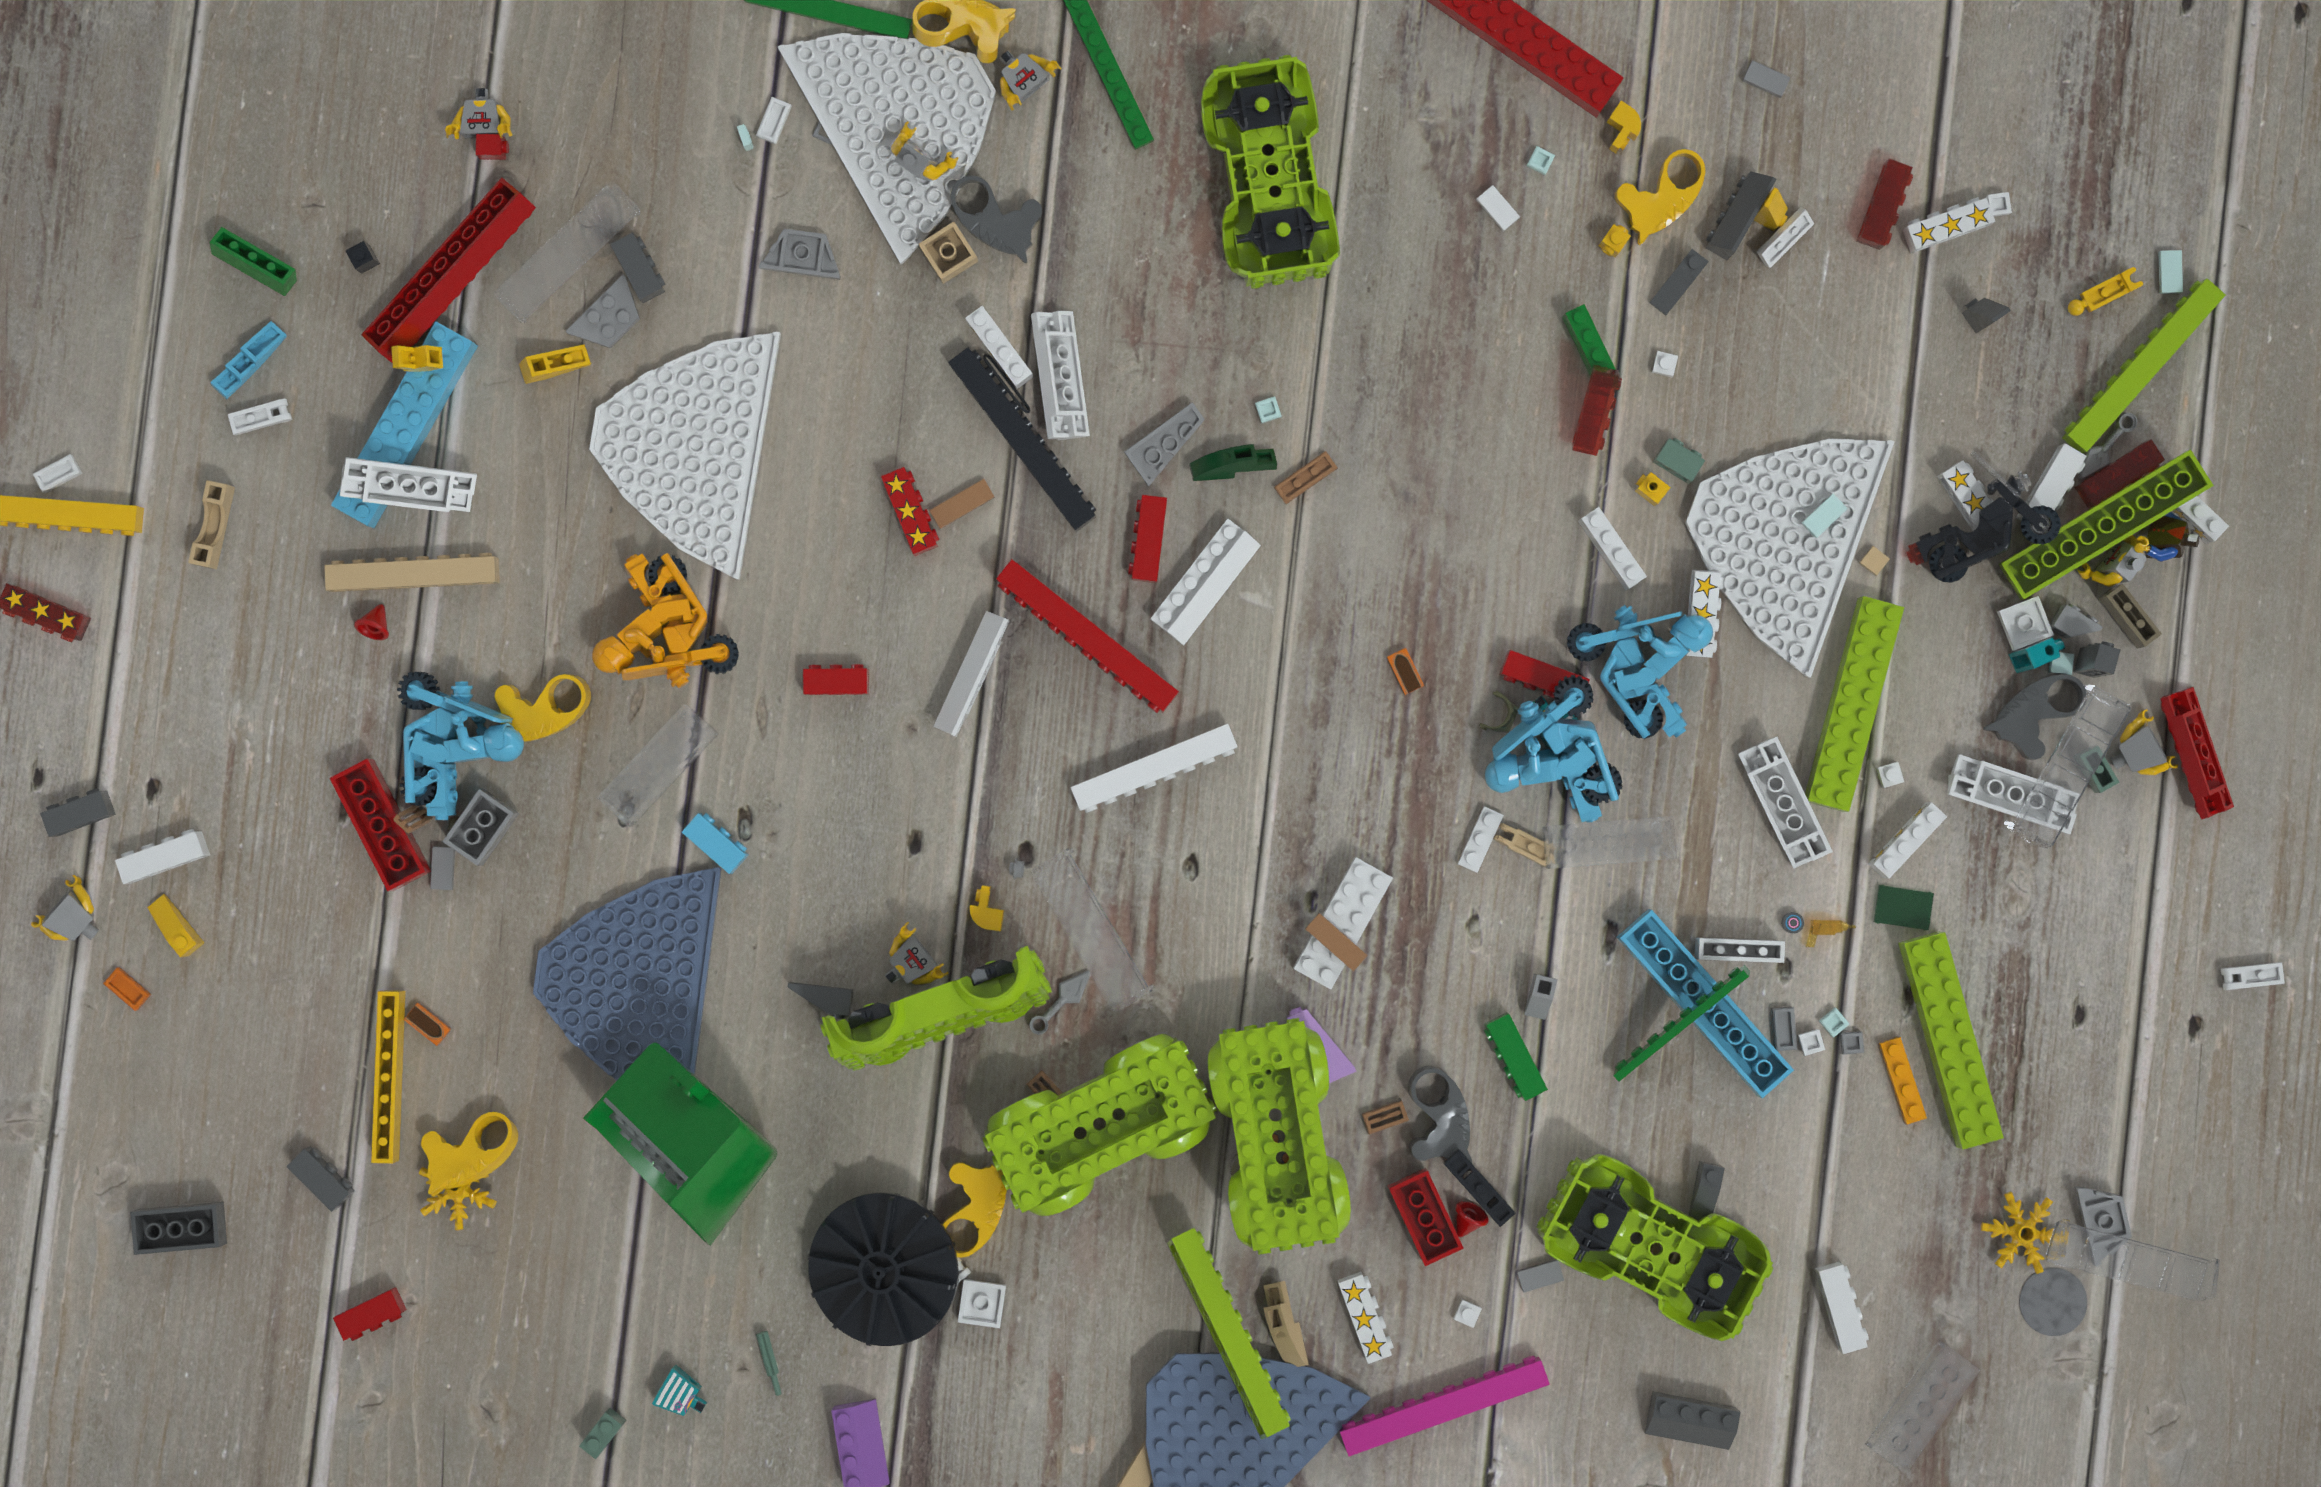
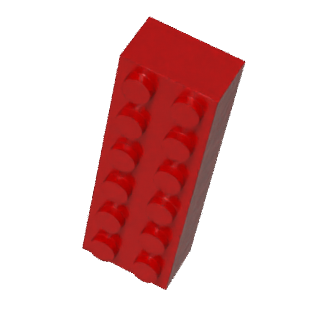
[329,758,431,892]

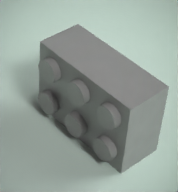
[443,789,520,866]

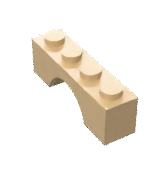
[188,480,235,570]

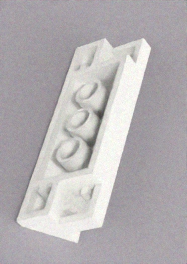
[1031,311,1090,441]
[339,457,477,512]
[1150,519,1261,646]
[933,611,1009,737]
[1738,737,1833,869]
[1948,754,2081,834]

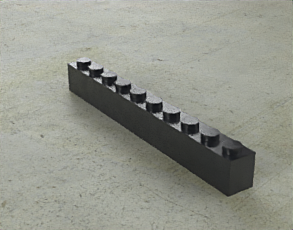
[948,347,1097,532]

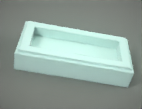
[2158,250,2183,294]
[1802,493,1848,538]

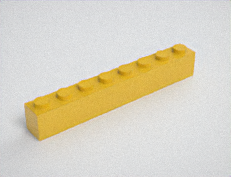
[0,495,144,536]
[371,990,406,1164]

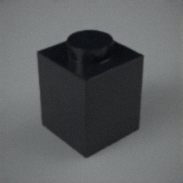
[345,241,380,274]

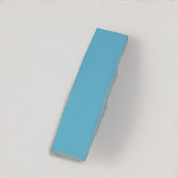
[210,321,287,399]

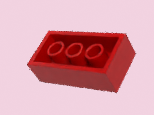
[1387,1168,1464,1266]

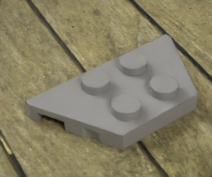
[759,229,841,280]
[566,275,640,348]
[2075,1186,2132,1266]

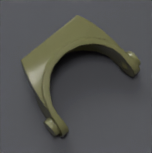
[1479,691,1519,733]

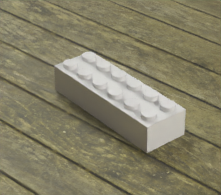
[1293,857,1393,989]

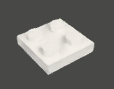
[1997,596,2054,651]
[958,1279,1006,1328]

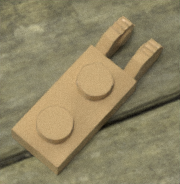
[1493,823,1555,867]

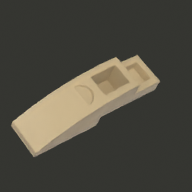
[1263,1281,1309,1367]

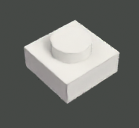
[1986,192,2012,217]
[1651,351,1678,377]
[1876,762,1904,788]
[1797,1029,1825,1056]
[1453,1299,1482,1328]

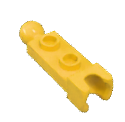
[2068,267,2143,316]

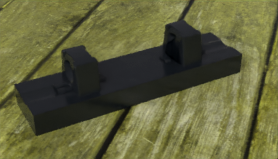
[1443,1149,1516,1227]

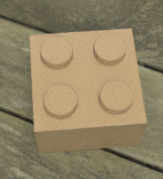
[919,222,978,284]

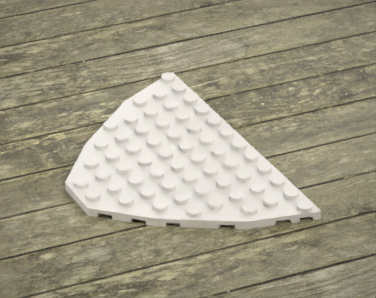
[778,33,996,264]
[589,332,781,580]
[1685,439,1895,678]

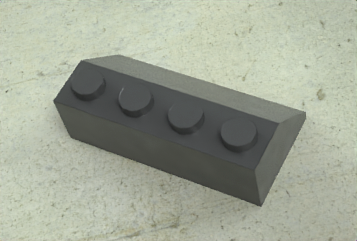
[1705,171,1777,260]
[1645,1391,1741,1450]

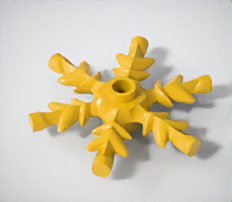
[419,1145,497,1231]
[1981,1192,2067,1274]

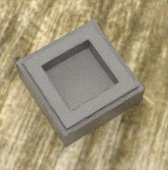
[1840,1031,1864,1055]

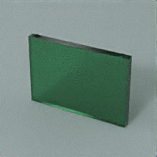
[1873,885,1934,931]

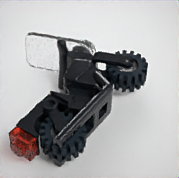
[1906,451,2061,583]

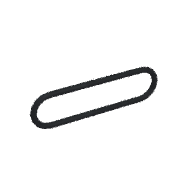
[983,354,1030,413]

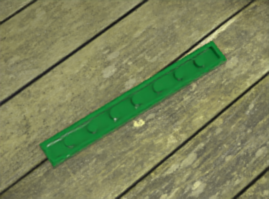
[744,0,912,39]

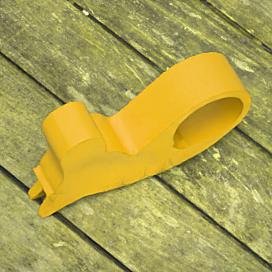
[912,0,1016,63]
[1615,149,1705,245]
[495,674,591,742]
[421,1112,518,1197]
[943,1162,1007,1258]

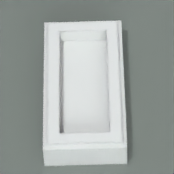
[756,97,792,145]
[1476,185,1520,232]
[33,454,82,493]

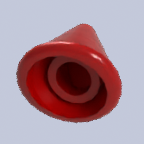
[354,604,389,640]
[1455,1201,1489,1238]

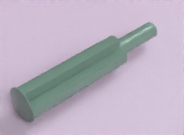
[756,1331,782,1396]

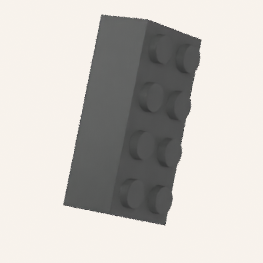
[130,1201,227,1255]

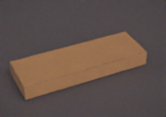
[1274,451,1338,505]
[929,479,995,529]
[1305,913,1368,972]

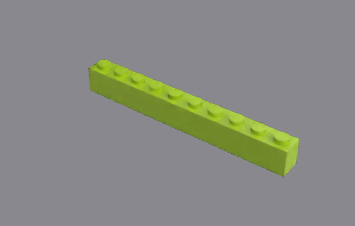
[2062,278,2226,454]

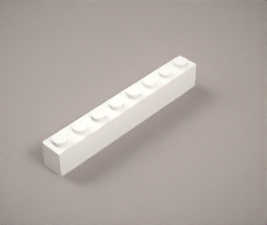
[1071,724,1237,813]

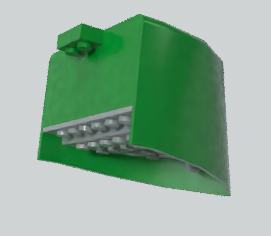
[583,1043,777,1246]

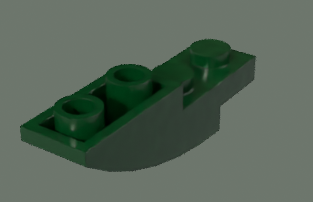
[1189,444,1277,481]

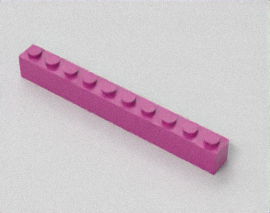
[1339,1356,1550,1456]

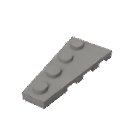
[1124,402,1205,486]

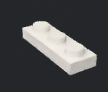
[1756,207,1814,268]
[1458,806,1504,873]

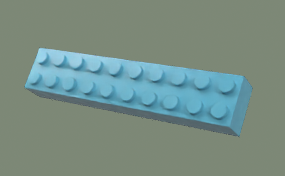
[331,321,478,528]
[1616,909,1794,1099]

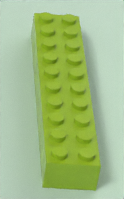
[1998,449,2214,600]
[1805,596,1904,812]
[1898,931,2004,1150]
[1167,1228,1291,1440]

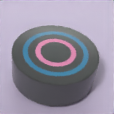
[1781,912,1804,933]

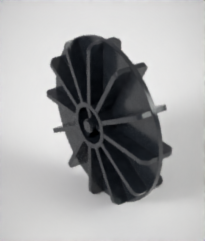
[807,1193,959,1346]

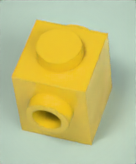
[1598,224,1631,258]
[1635,472,1671,506]

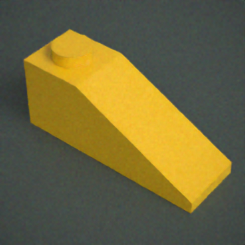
[1754,187,1788,231]
[519,344,591,384]
[147,894,205,957]

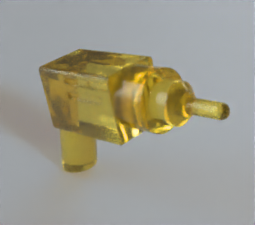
[1805,920,1856,947]

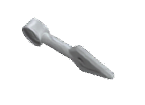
[2079,413,2137,480]
[1029,971,1090,1035]

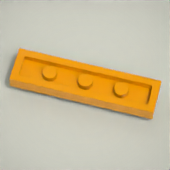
[1879,1037,1927,1125]

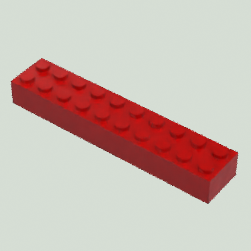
[1426,0,1624,118]
[361,177,536,363]
[996,559,1179,713]

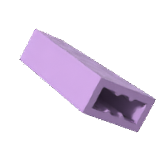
[1286,1007,1357,1083]

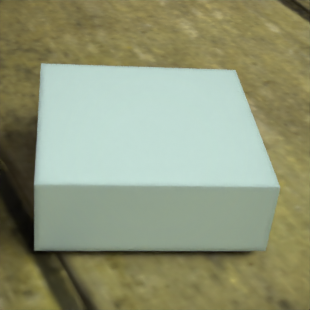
[737,124,754,151]
[1527,146,1555,175]
[1255,396,1282,424]
[2048,652,2074,675]
[1819,1007,1849,1038]

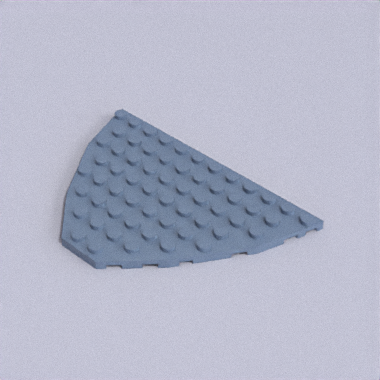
[533,867,722,1081]
[1145,1352,1370,1487]

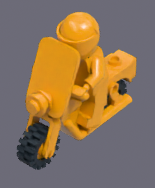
[592,553,739,688]

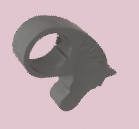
[951,176,1042,263]
[1983,675,2087,760]
[1408,1066,1472,1163]

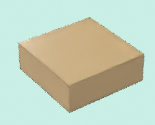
[1859,546,1890,576]

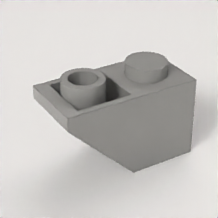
[2050,604,2103,638]
[1524,974,1558,1020]

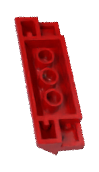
[2160,686,2234,820]

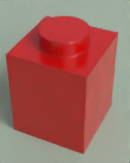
[476,134,509,160]

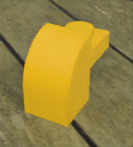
[1606,100,1641,154]
[392,345,443,372]
[970,885,1004,931]

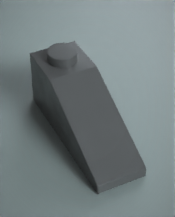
[1650,249,1709,316]
[1962,297,2011,333]
[787,982,854,1019]
[1689,1161,1725,1221]

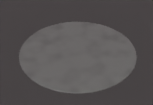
[2020,1268,2087,1336]

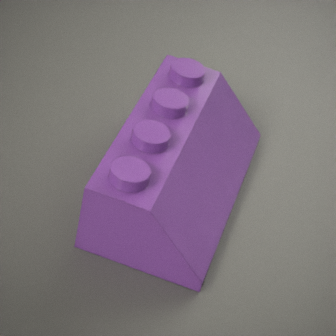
[831,1399,890,1487]

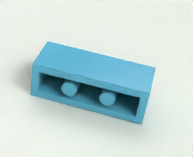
[682,813,749,874]

